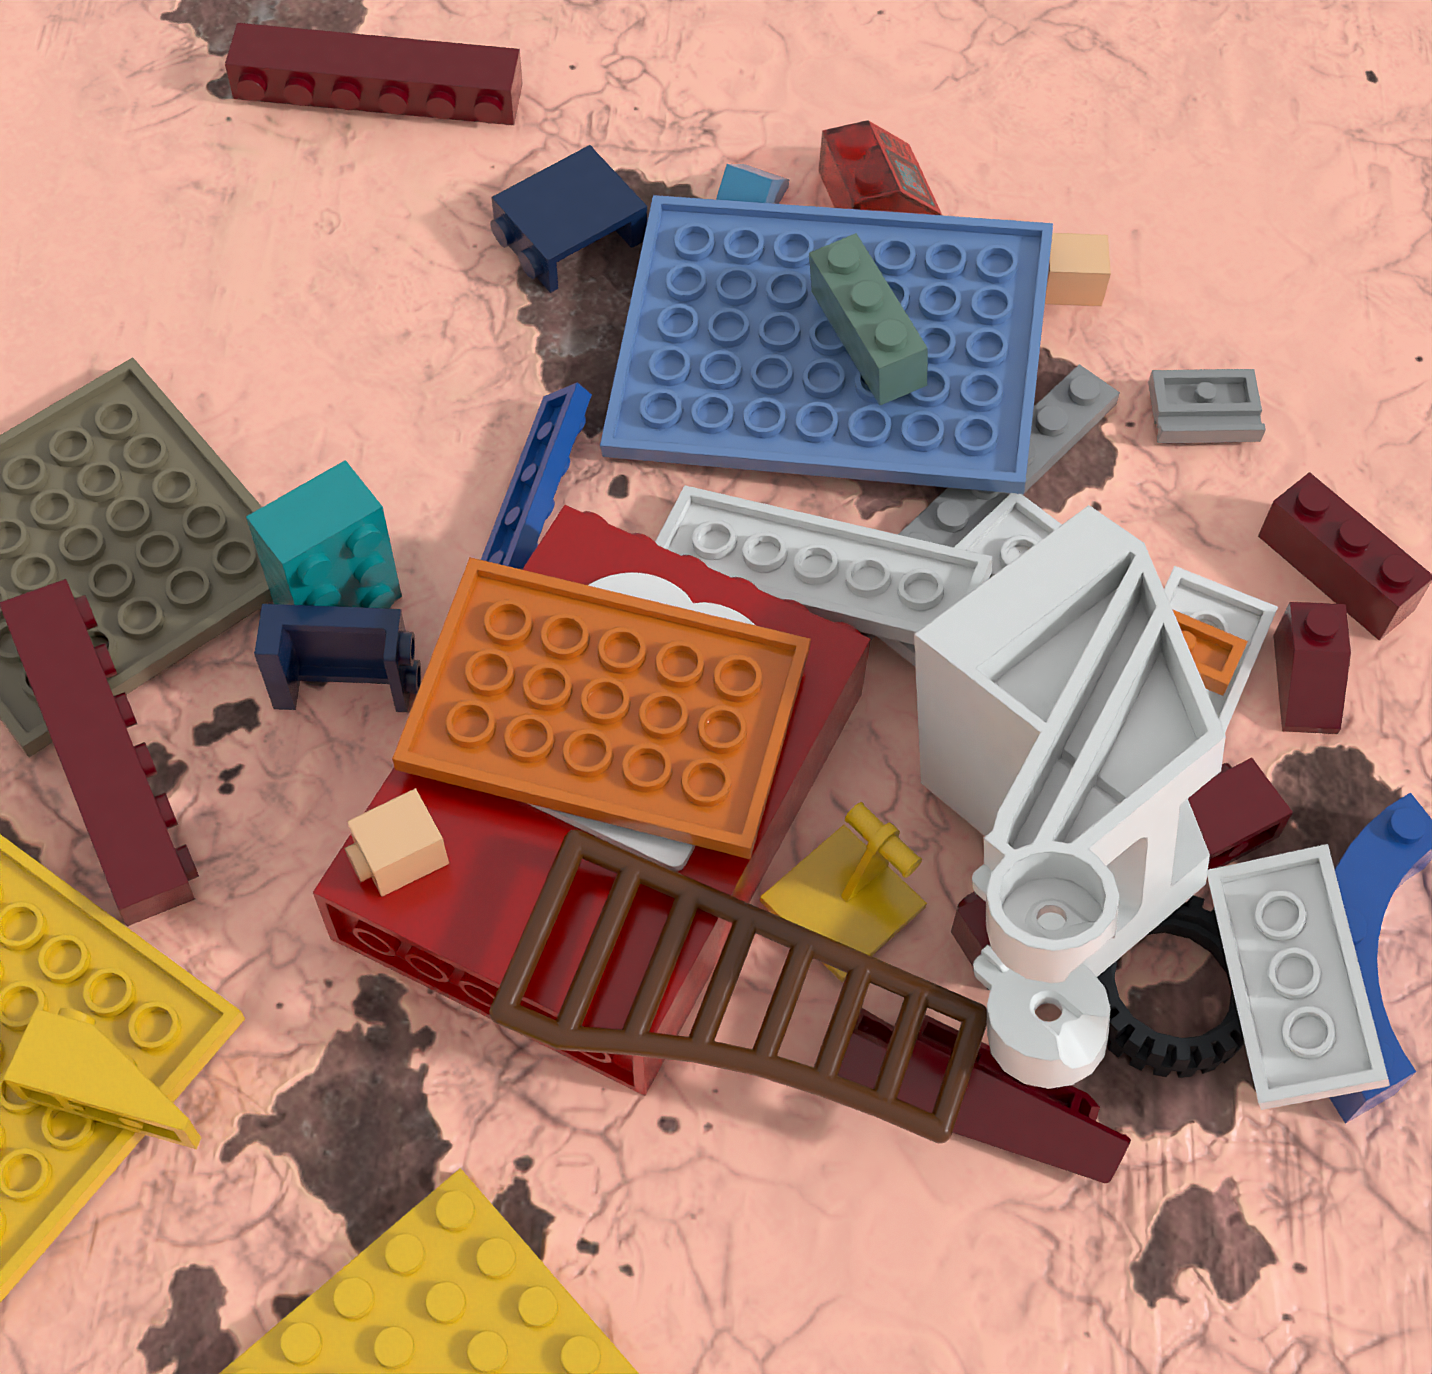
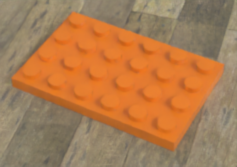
[392,557,811,859]

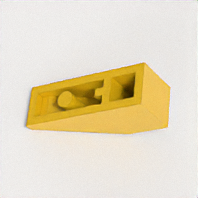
[3,1008,201,1150]

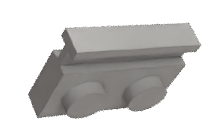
[1148,369,1266,443]

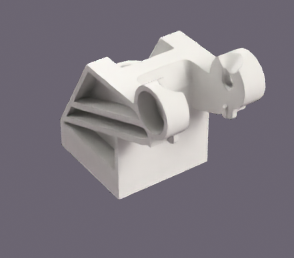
[914,505,1226,1089]

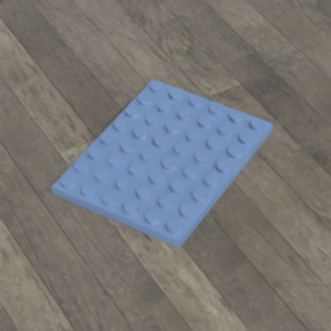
[600,195,1053,494]

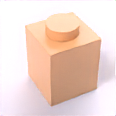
[1045,233,1111,306]
[345,788,449,897]

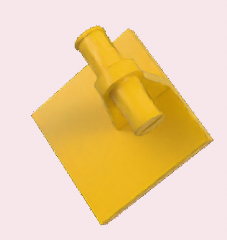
[760,802,927,983]

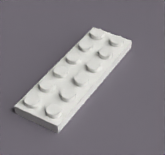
[655,485,992,645]

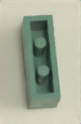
[809,233,928,405]

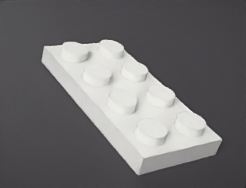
[1207,844,1390,1110]

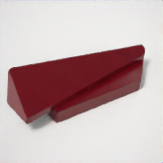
[838,1008,1131,1183]

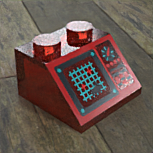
[818,120,942,215]

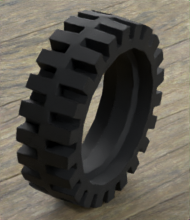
[1097,895,1245,1078]

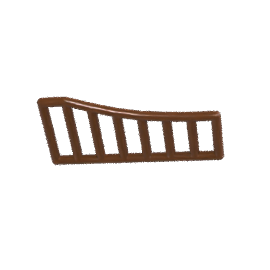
[489,830,987,1144]

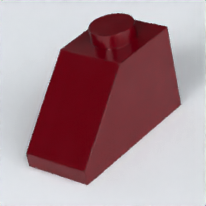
[1273,602,1351,734]

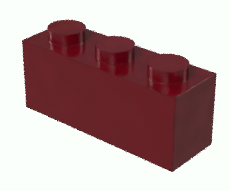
[1258,472,1432,641]

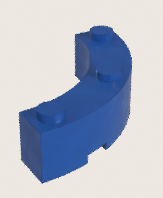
[1329,792,1432,1124]

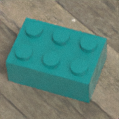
[246,460,402,609]

